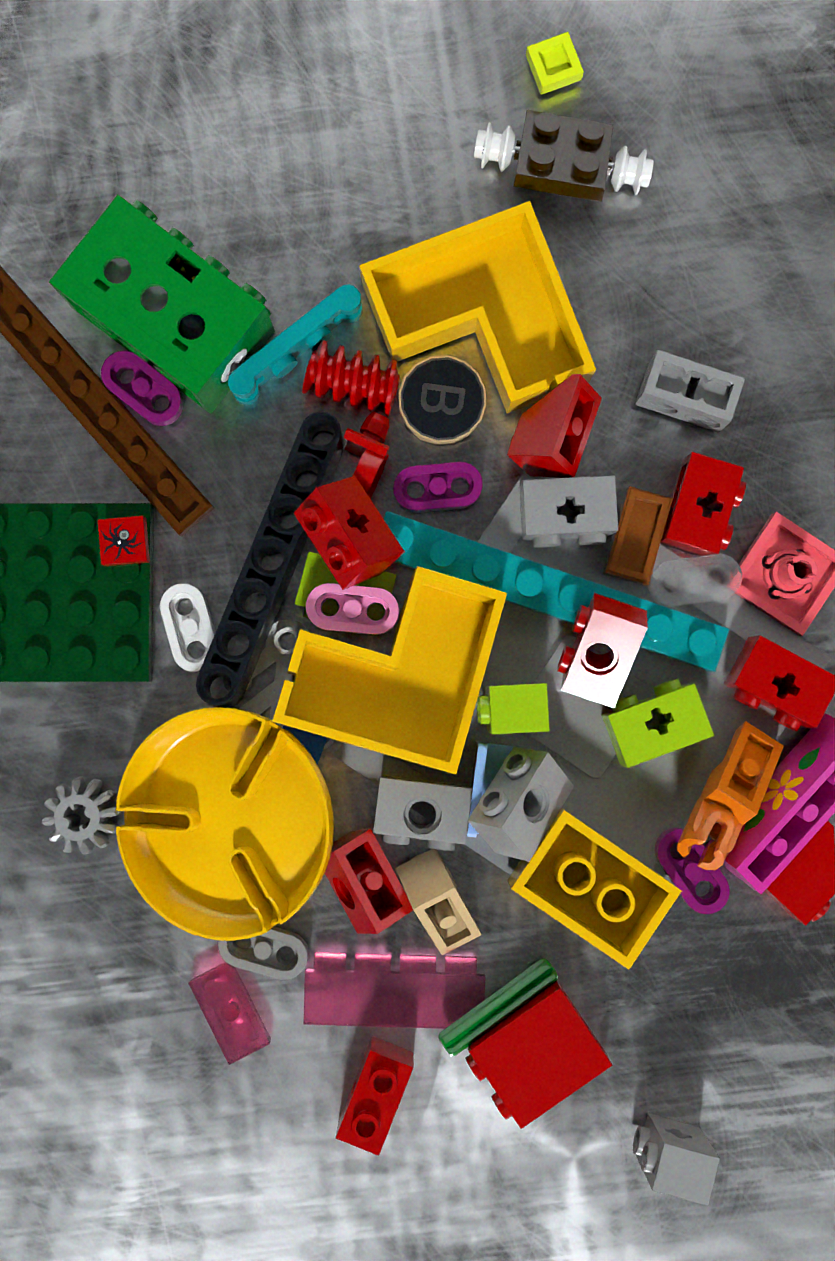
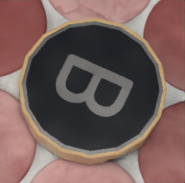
[398,355,487,445]

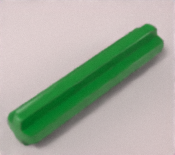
[438,958,559,1057]

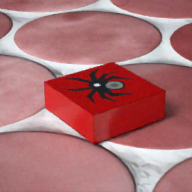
[98,516,150,566]

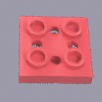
[724,511,835,636]

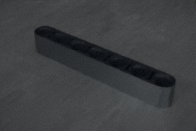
[196,411,345,708]

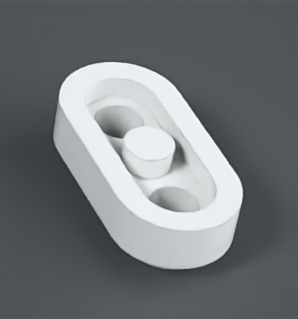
[160,584,216,672]

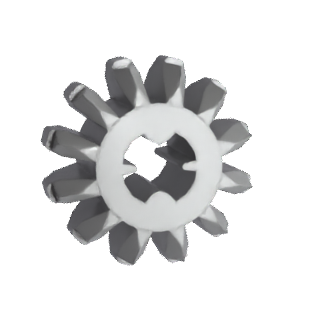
[42,777,122,855]

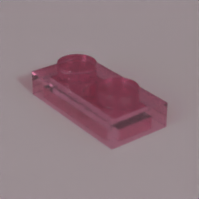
[188,962,271,1065]

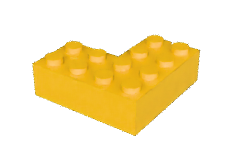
[359,201,596,414]
[272,566,507,774]

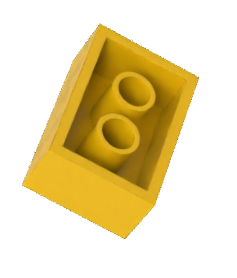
[507,808,682,970]

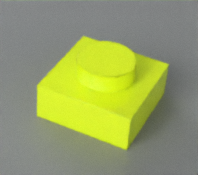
[525,32,584,95]

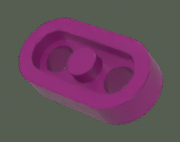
[101,351,184,426]
[393,462,483,513]
[655,827,730,914]

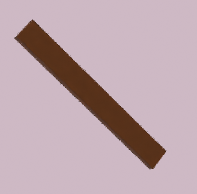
[0,265,214,537]

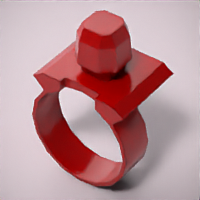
[344,412,390,499]

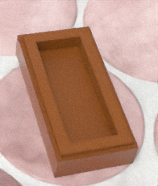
[603,486,673,586]

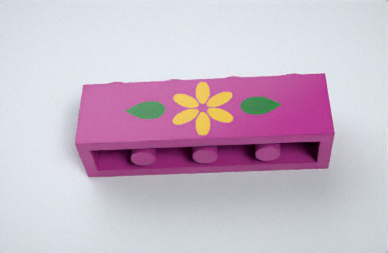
[705,713,835,895]

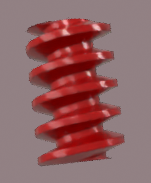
[302,340,400,417]

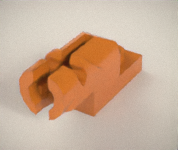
[677,721,784,870]

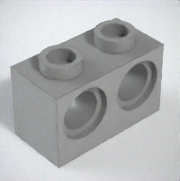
[635,350,745,432]

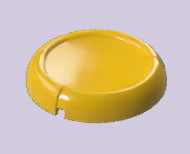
[116,707,334,941]

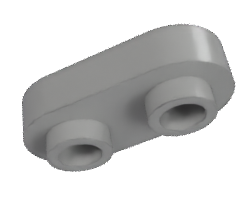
[218,926,309,980]

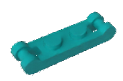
[228,284,363,405]

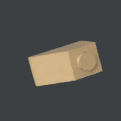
[395,849,482,955]

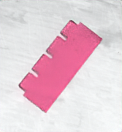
[303,952,485,1029]

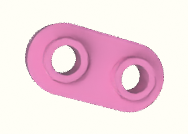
[306,583,399,635]

